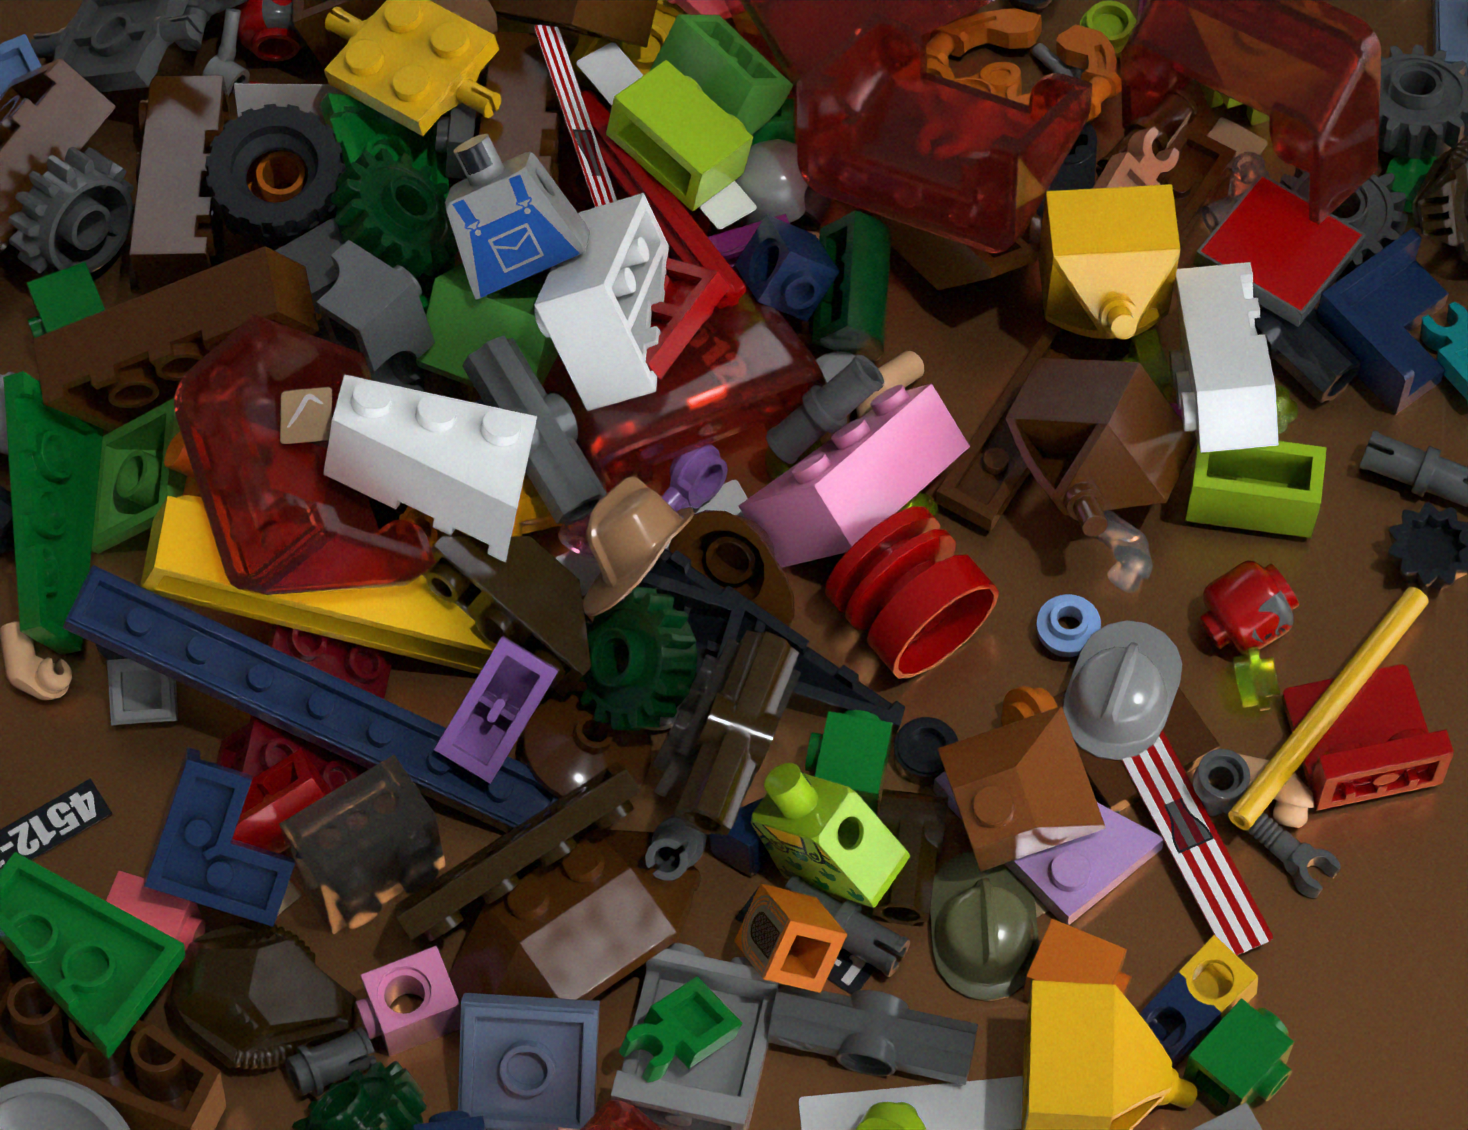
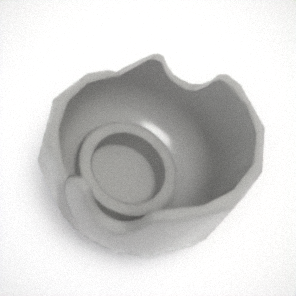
[735,139,818,227]

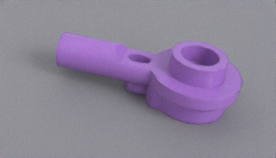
[661,442,728,511]

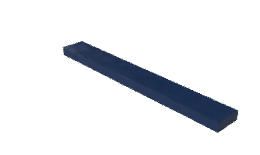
[63,565,559,832]

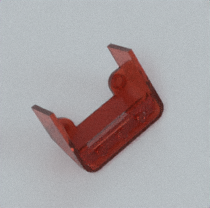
[1120,0,1381,224]

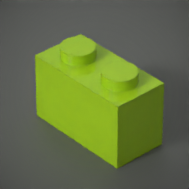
[606,60,753,212]
[1185,441,1327,538]

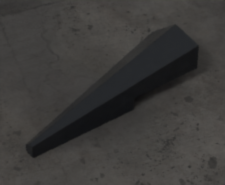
[592,549,905,735]

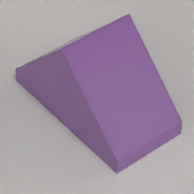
[434,636,559,784]

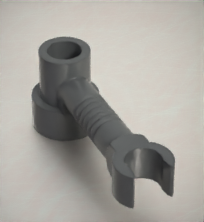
[1193,749,1341,898]

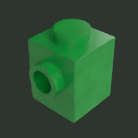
[27,262,105,338]
[805,710,893,816]
[1183,998,1294,1113]

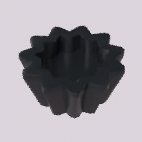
[1388,502,1468,591]

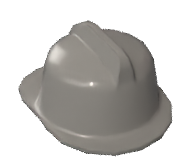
[1063,620,1182,760]

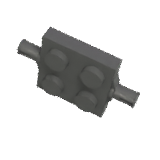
[31,0,203,92]

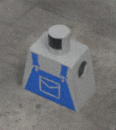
[445,134,590,300]

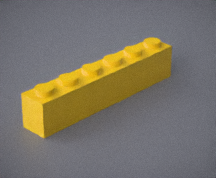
[140,495,497,674]

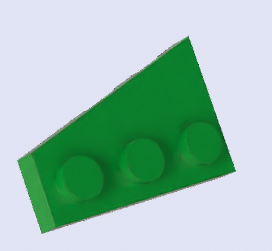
[0,852,185,1059]

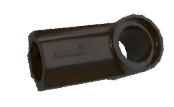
[873,789,948,925]

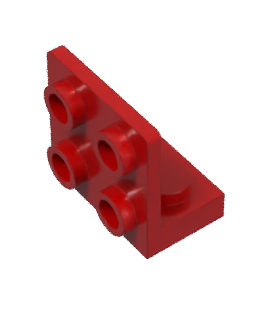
[1282,664,1454,811]

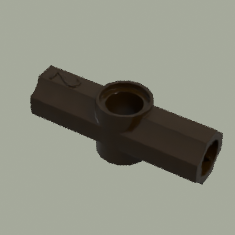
[673,630,799,836]

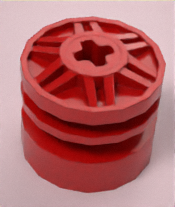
[825,506,999,679]

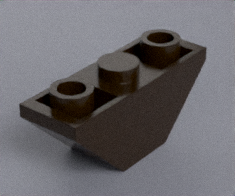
[416,536,591,697]

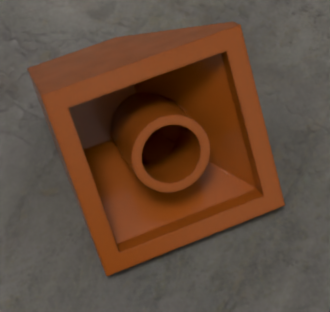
[938,706,1106,872]

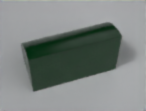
[812,210,892,362]

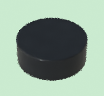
[893,717,958,786]

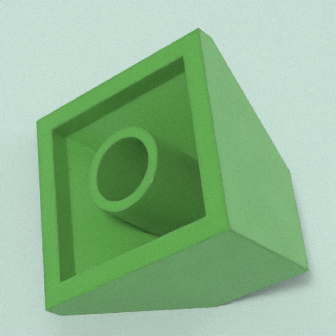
[92,397,234,554]

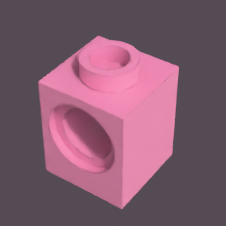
[355,946,461,1057]

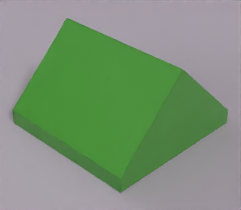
[416,262,559,388]

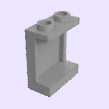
[611,943,780,1130]

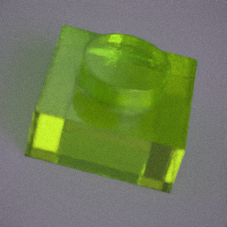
[1121,329,1174,404]

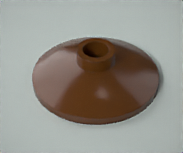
[523,691,651,798]

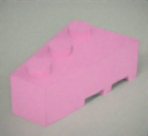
[739,383,970,568]

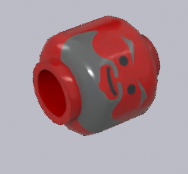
[235,0,308,62]
[1198,560,1299,656]

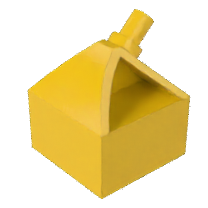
[1038,184,1181,339]
[1021,980,1197,1130]

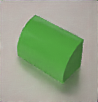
[650,14,793,135]

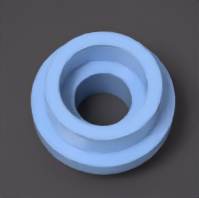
[1036,594,1101,657]

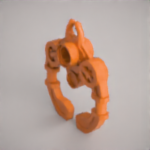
[894,8,1122,163]

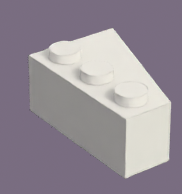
[534,193,669,411]
[1169,262,1279,453]
[323,374,537,563]

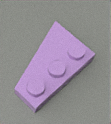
[933,771,1164,925]

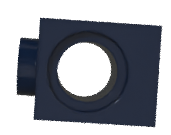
[734,214,840,322]

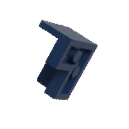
[1317,228,1449,415]
[144,747,295,927]

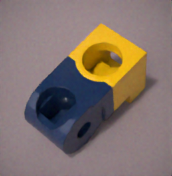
[1140,935,1258,1067]

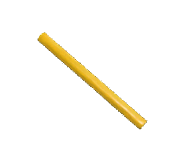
[1228,587,1429,830]

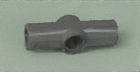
[462,335,607,526]
[768,983,978,1085]

